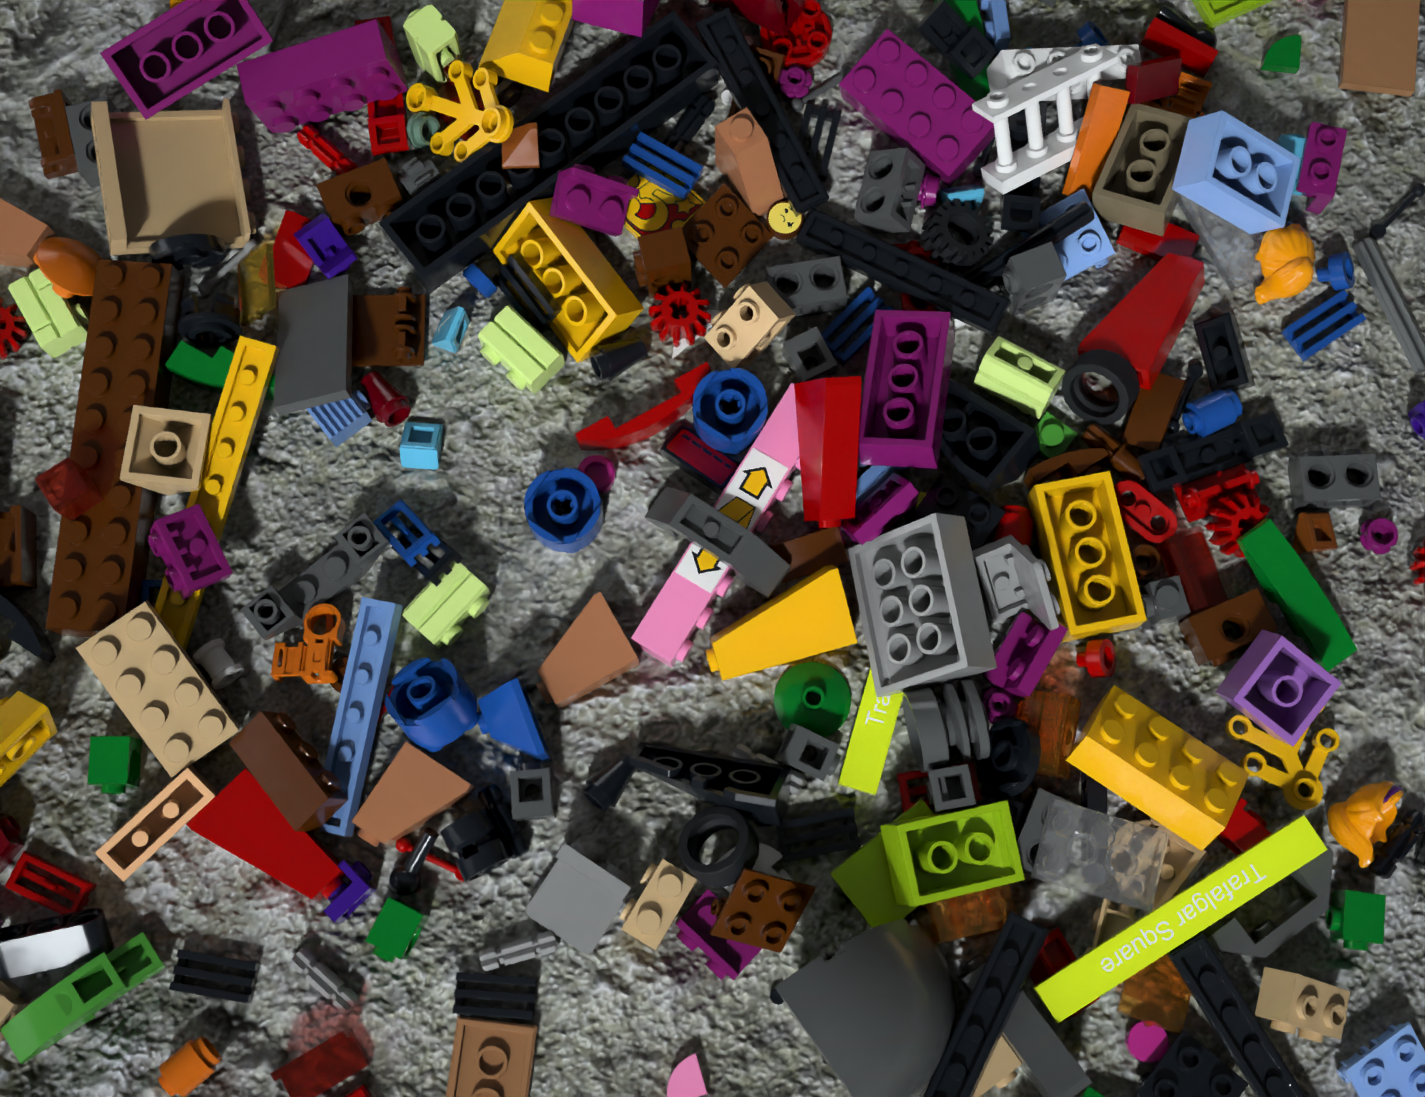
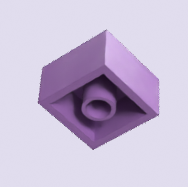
[1215,629,1341,747]

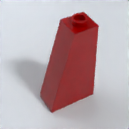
[1077,252,1205,390]
[794,376,862,528]
[186,768,346,900]

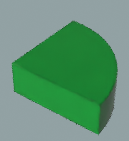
[1260,35,1302,74]

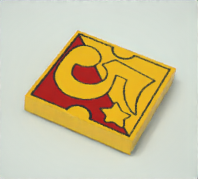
[624,163,705,239]

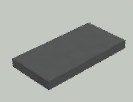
[274,274,353,415]

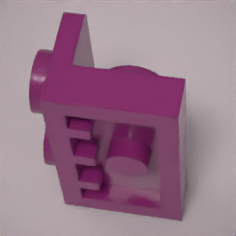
[1296,122,1347,214]
[549,164,639,237]
[841,473,919,545]
[148,504,233,600]
[983,612,1068,697]
[675,889,762,981]

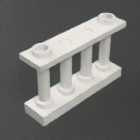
[972,43,1124,195]

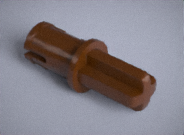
[1081,423,1145,483]

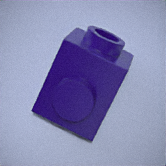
[293,213,358,279]

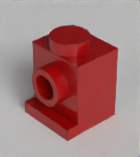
[1216,797,1272,856]

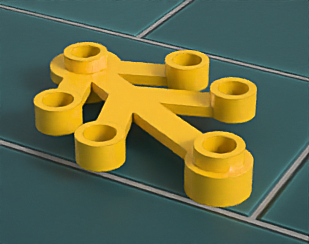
[406,60,514,163]
[1225,706,1340,810]

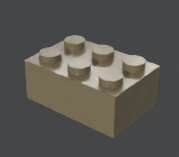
[1092,104,1194,237]

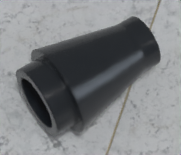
[589,337,648,381]
[582,753,637,812]

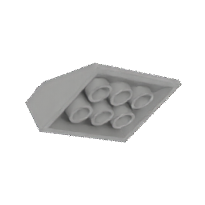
[848,513,997,697]

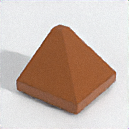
[502,123,540,169]
[1292,512,1337,555]

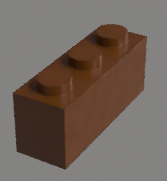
[229,711,349,832]

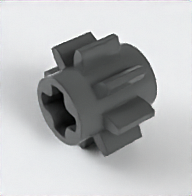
[398,157,442,199]

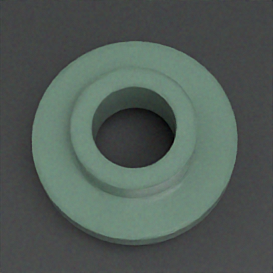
[407,112,441,149]

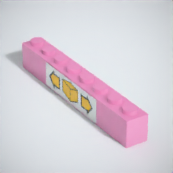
[631,383,801,668]

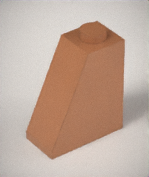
[715,107,785,219]
[0,198,58,269]
[536,592,640,710]
[351,742,476,847]

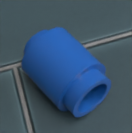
[1182,389,1242,438]

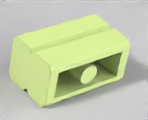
[403,4,465,87]
[8,268,89,358]
[478,305,565,394]
[973,336,1066,419]
[401,560,491,649]

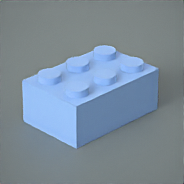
[1172,110,1301,234]

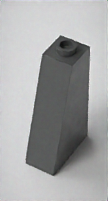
[958,953,1093,1097]

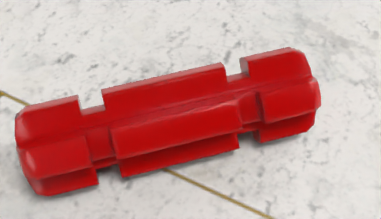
[297,124,358,175]

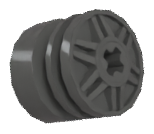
[902,677,990,773]

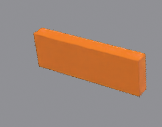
[1062,83,1130,200]

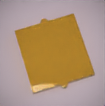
[237,244,276,326]

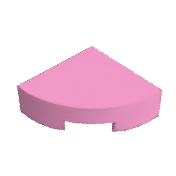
[667,1053,707,1097]

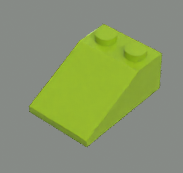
[880,800,1025,907]

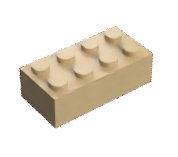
[76,600,240,778]

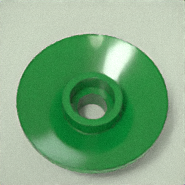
[774,662,851,737]

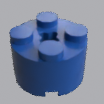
[692,368,768,454]
[524,468,604,553]
[385,657,479,753]

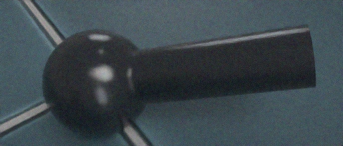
[1155,5,1217,48]
[389,827,439,896]

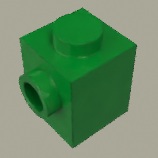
[1325,890,1386,951]

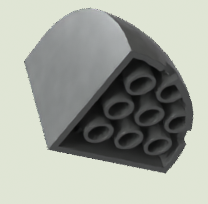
[775,919,956,1097]

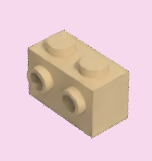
[704,281,796,368]
[619,858,698,950]
[1255,967,1350,1043]

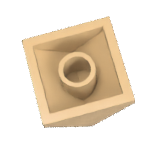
[119,405,212,496]

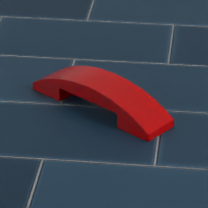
[354,16,409,156]
[575,362,711,451]

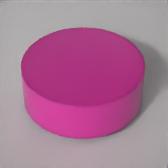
[578,455,616,494]
[1125,1020,1168,1063]

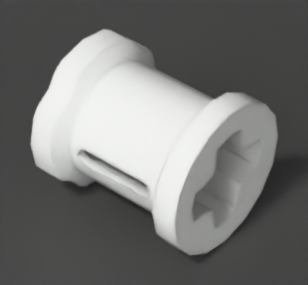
[192,638,244,690]

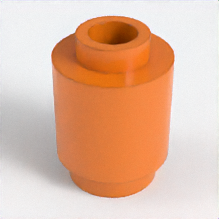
[158,1035,222,1097]

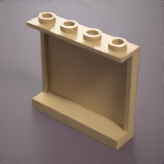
[91,98,256,255]

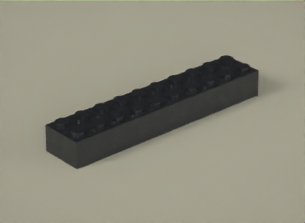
[378,11,718,294]

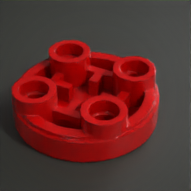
[760,0,832,70]

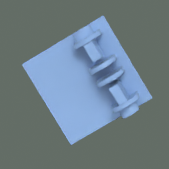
[1022,188,1116,281]
[1337,1022,1425,1097]

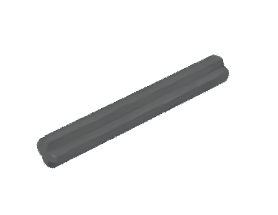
[1353,237,1425,373]

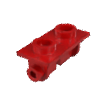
[1174,463,1260,523]

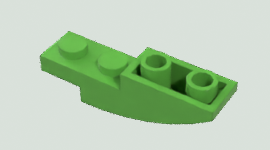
[0,932,166,1064]

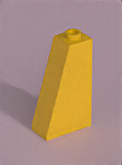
[705,564,857,681]

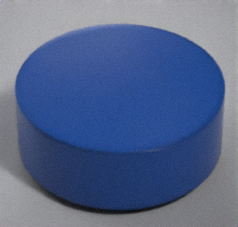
[462,263,498,298]

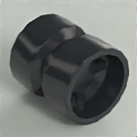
[440,808,512,882]

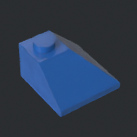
[477,678,552,763]

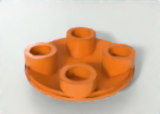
[33,237,103,298]

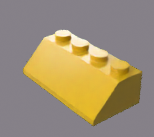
[478,0,575,92]
[492,197,644,363]
[0,691,58,787]

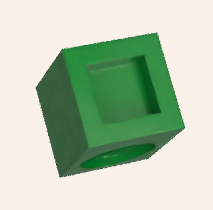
[87,736,142,794]
[365,897,429,963]

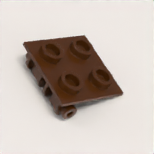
[682,183,773,288]
[352,287,426,367]
[710,867,815,953]

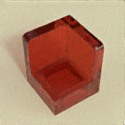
[35,457,104,520]

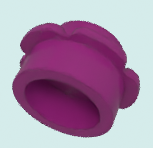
[779,65,812,100]
[917,172,940,209]
[1360,517,1398,555]
[982,687,1017,724]

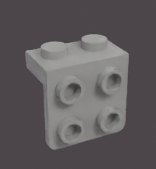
[972,535,1060,631]
[526,842,633,954]

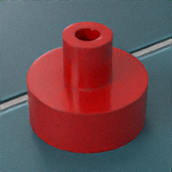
[1076,639,1116,678]

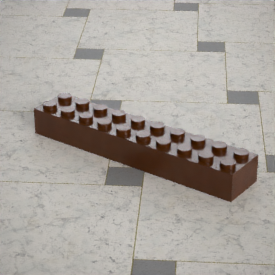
[45,259,185,637]

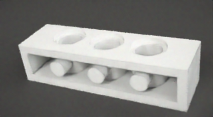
[986,44,1141,101]

